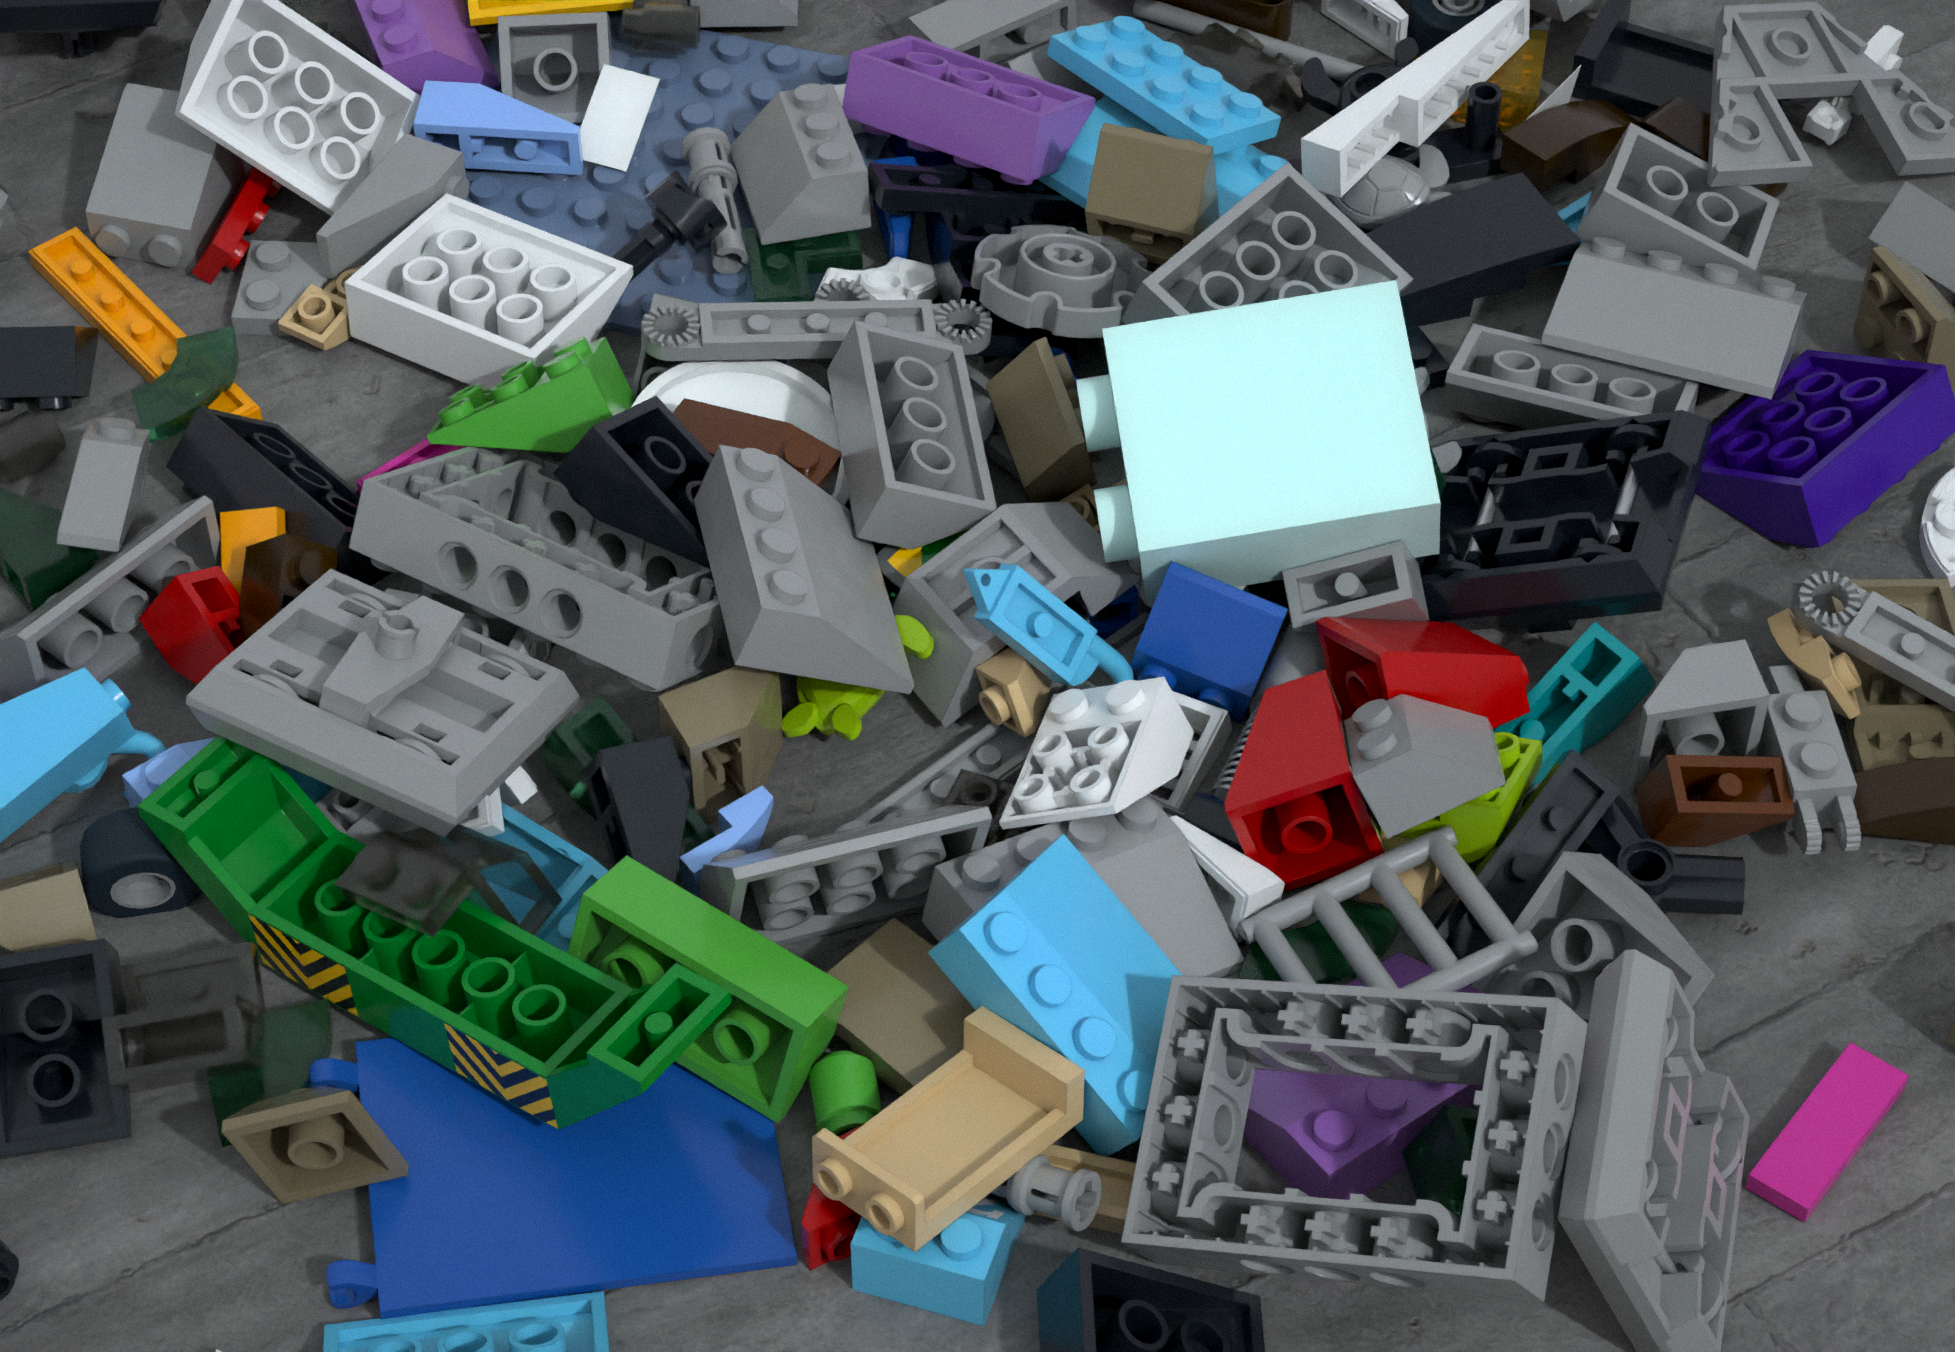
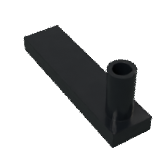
[1289,82,1508,185]
[1434,749,1621,986]

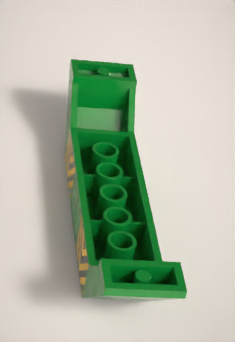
[137,735,732,1130]

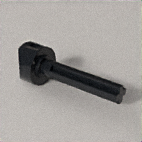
[612,170,728,283]

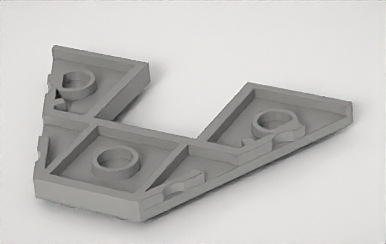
[1707,2,1955,187]

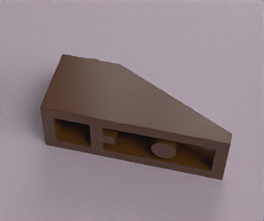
[673,398,842,496]

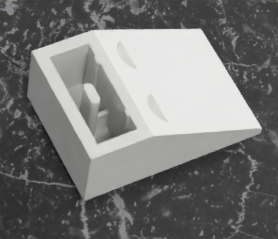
[999,677,1194,830]

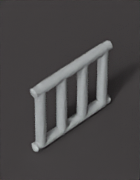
[1238,824,1538,992]

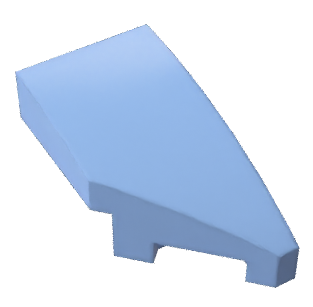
[679,785,774,899]

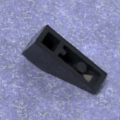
[583,735,692,883]

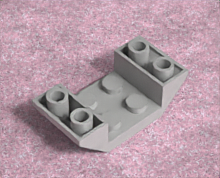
[892,502,1140,728]

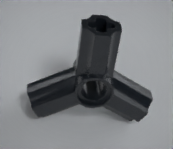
[1582,795,1745,915]

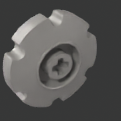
[971,225,1153,338]

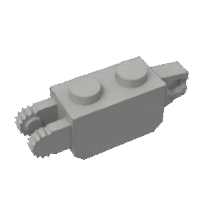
[1757,664,1861,855]

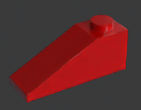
[138,565,245,685]

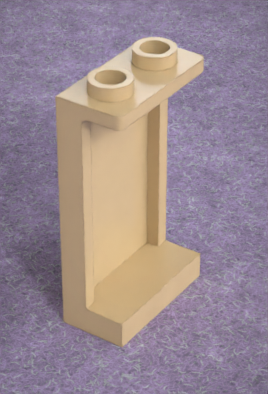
[812,1006,1085,1252]

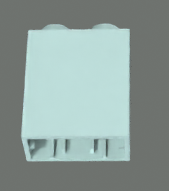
[1076,280,1441,602]

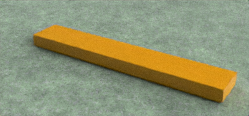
[28,227,263,423]

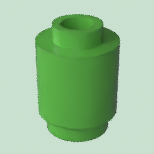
[808,1051,882,1137]

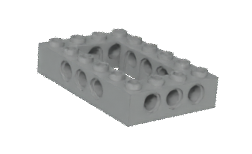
[349,446,733,692]
[1121,975,1588,1302]

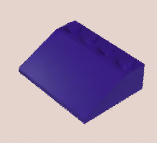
[1695,349,1955,548]

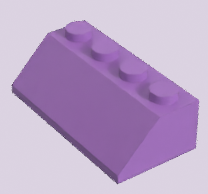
[348,0,500,96]
[842,35,1096,185]

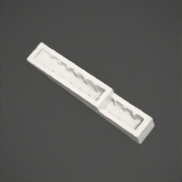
[1301,0,1530,198]

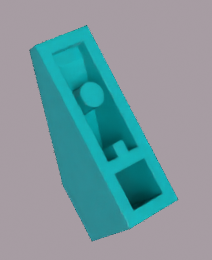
[1494,621,1657,790]

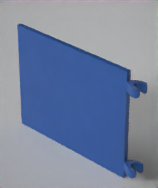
[309,1037,797,1319]

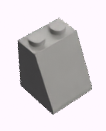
[85,83,246,271]

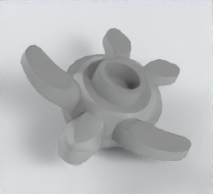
[1319,144,1452,230]

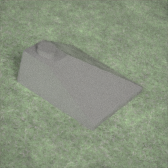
[1471,851,1715,1080]

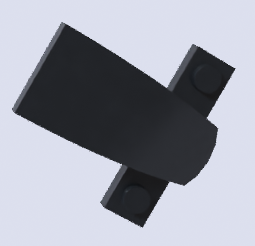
[868,163,1086,361]
[1366,172,1581,391]

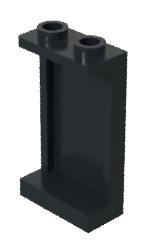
[1571,0,1790,118]

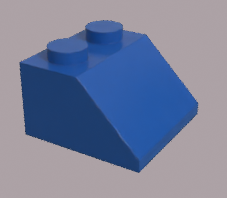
[1130,561,1288,724]

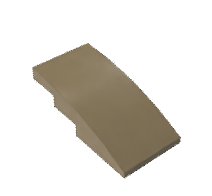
[1826,579,1955,773]
[826,917,975,1096]

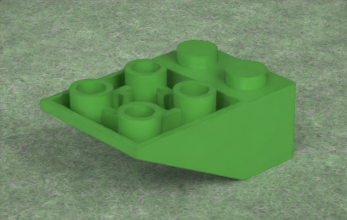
[427,336,636,453]

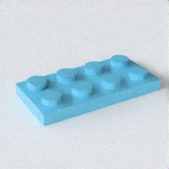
[1046,16,1282,155]

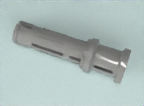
[681,127,749,274]
[991,1154,1102,1231]

